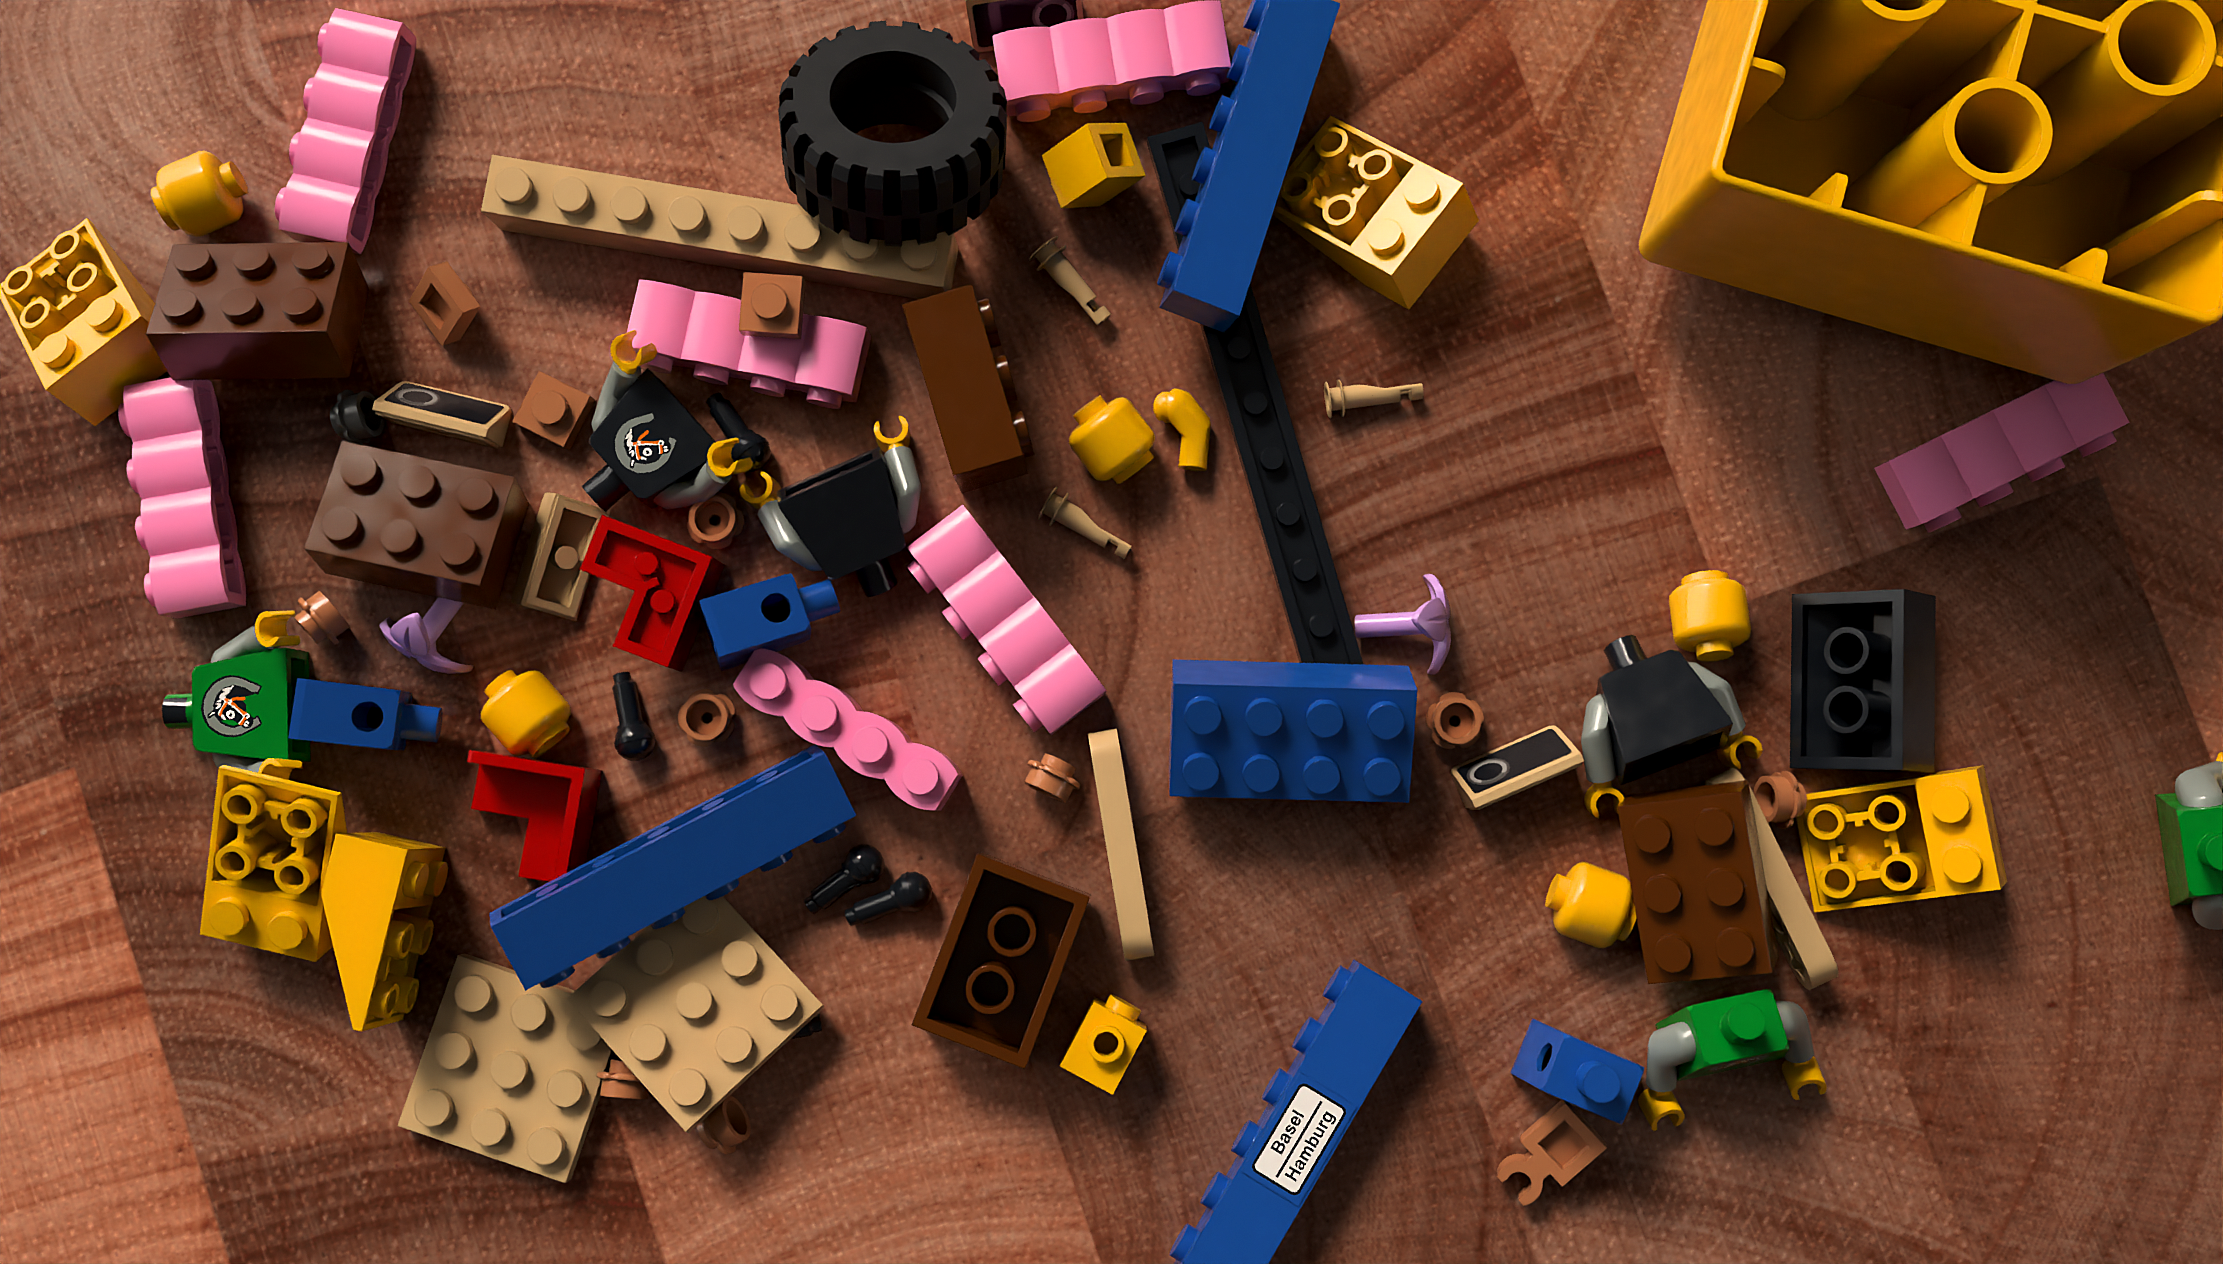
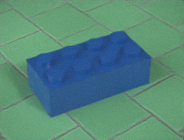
[1169,659,1418,803]

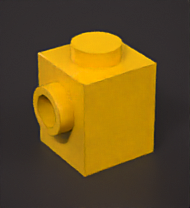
[1042,123,1146,208]
[1060,994,1147,1095]

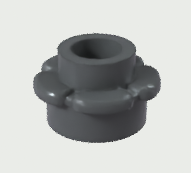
[330,389,385,445]

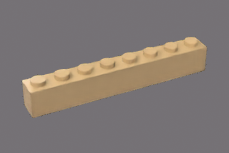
[481,155,958,299]

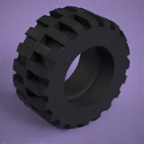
[778,21,1007,247]

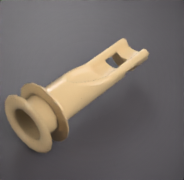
[1029,236,1111,325]
[1324,380,1423,418]
[1038,487,1131,559]

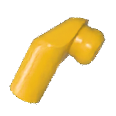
[1153,388,1211,471]

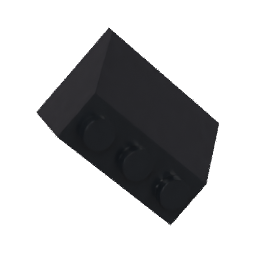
[1790,589,1936,773]

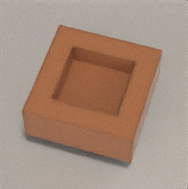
[409,261,481,346]
[739,272,806,339]
[512,371,596,451]

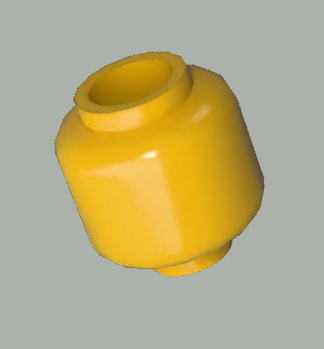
[151,150,248,237]
[1069,395,1155,484]
[1669,570,1751,661]
[481,670,571,758]
[1545,862,1637,949]

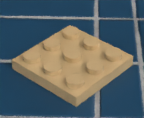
[566,896,824,1133]
[397,954,615,1183]

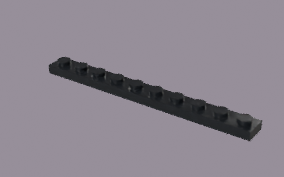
[1147,122,1363,664]

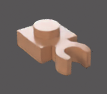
[1497,1099,1607,1206]

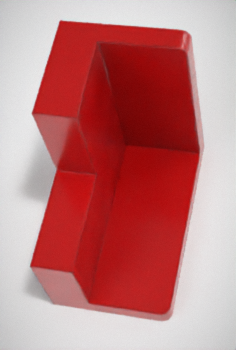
[580,515,725,672]
[467,750,602,882]

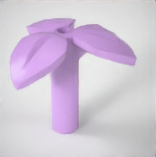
[1355,574,1451,675]
[379,598,474,674]

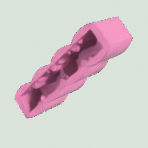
[992,0,1231,122]
[275,8,416,254]
[627,279,871,409]
[1874,373,2130,533]
[118,377,246,619]
[907,505,1107,735]
[733,648,963,811]

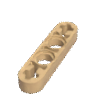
[1088,728,1154,961]
[1705,768,1838,990]

